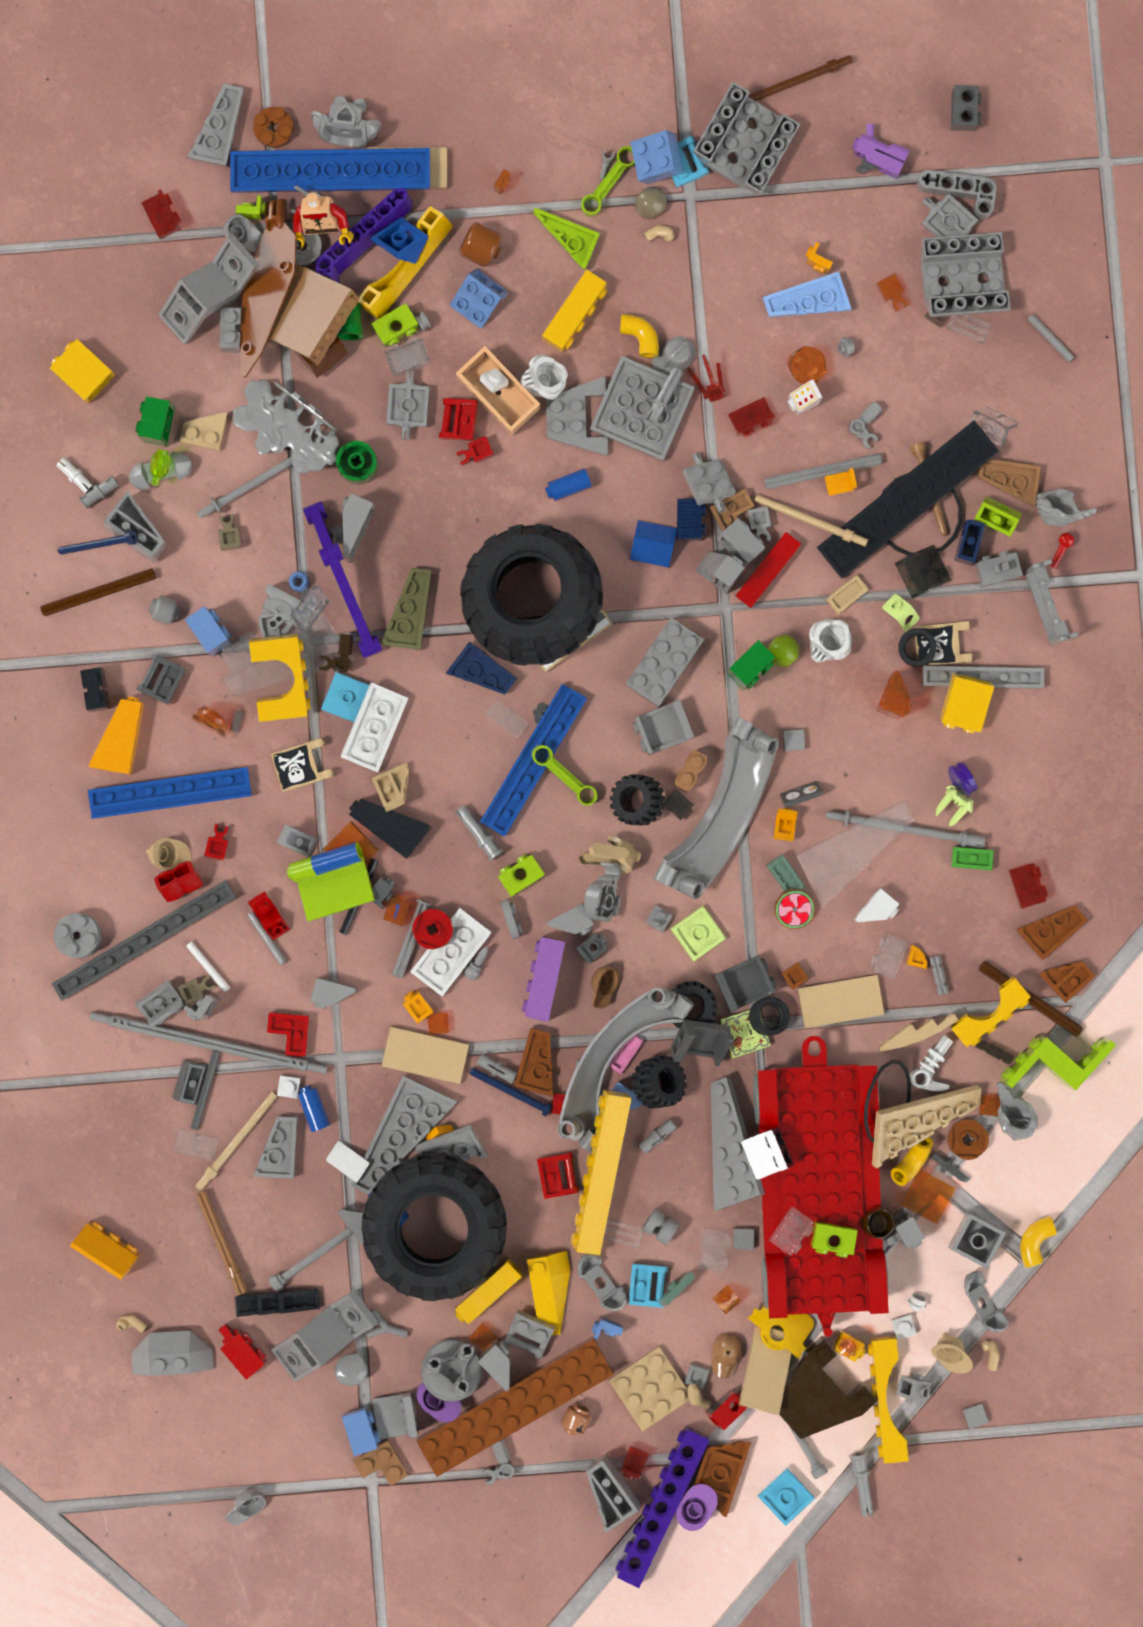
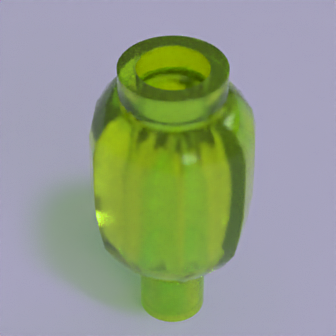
[149,448,171,486]

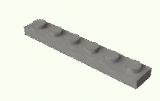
[922,666,1044,689]

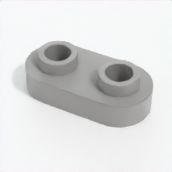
[500,899,523,940]

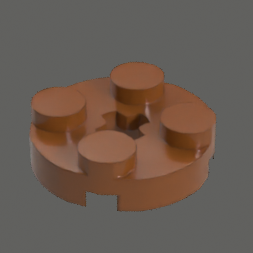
[253,107,294,148]
[947,1119,989,1160]

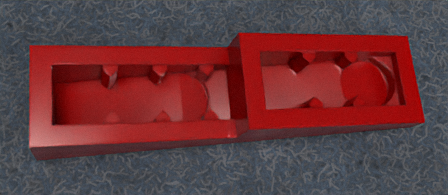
[735,532,801,608]

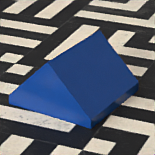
[371,218,428,264]
[630,520,677,568]

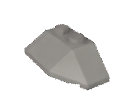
[131,1330,214,1376]

